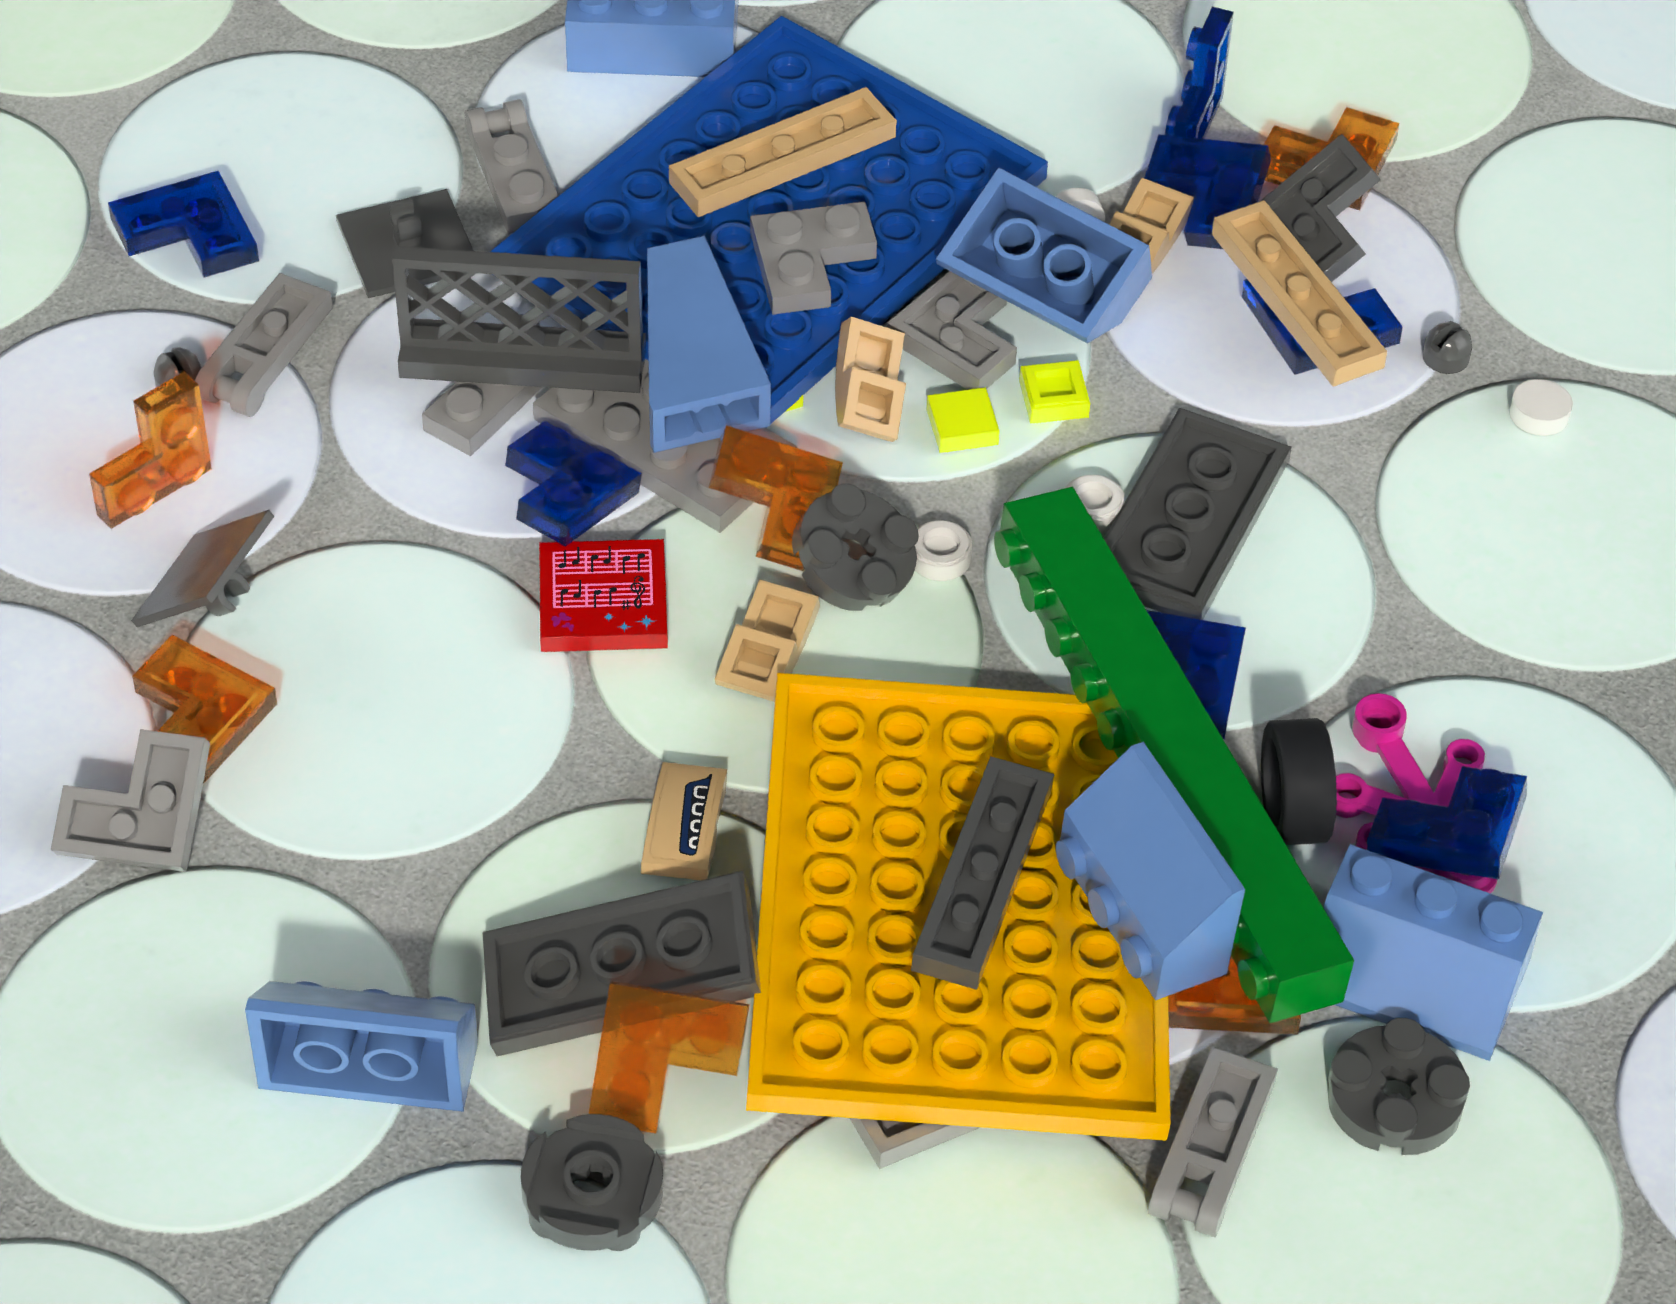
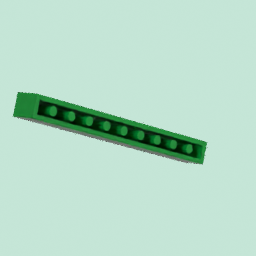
[994,486,1354,1024]

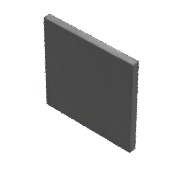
[336,189,474,298]
[131,510,275,627]

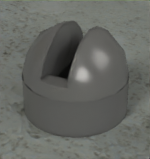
[1423,321,1472,374]
[153,347,202,401]

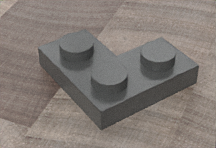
[1259,134,1380,283]

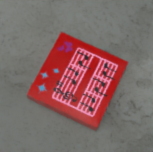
[539,539,668,652]

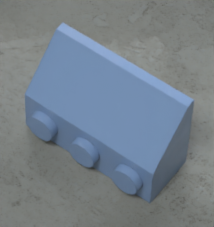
[565,0,739,77]
[936,167,1152,344]
[1056,742,1245,1000]
[1323,844,1543,1061]
[245,981,478,1112]

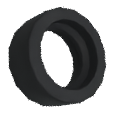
[1261,718,1337,845]

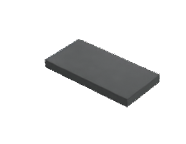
[1104,408,1292,626]
[482,871,761,1056]

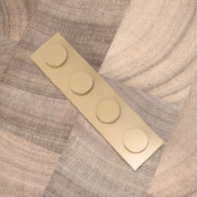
[669,87,897,217]
[1212,200,1387,387]

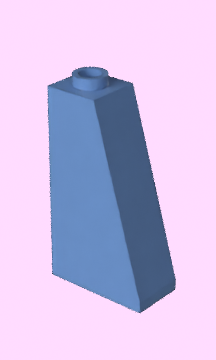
[647,236,771,453]

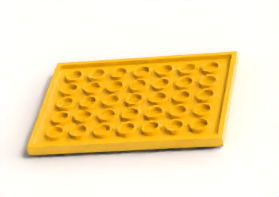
[746,673,1171,1141]

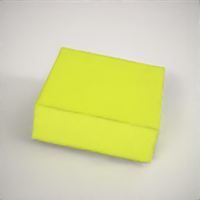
[1019,360,1090,424]
[926,387,1000,453]

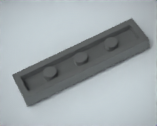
[911,756,1054,990]

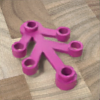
[1336,693,1515,894]

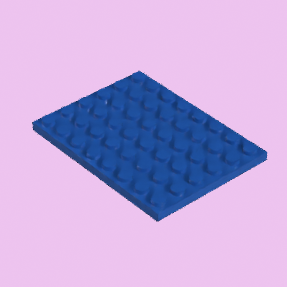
[490,16,1048,428]

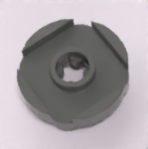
[792,483,919,611]
[1328,1018,1470,1155]
[520,1114,663,1251]

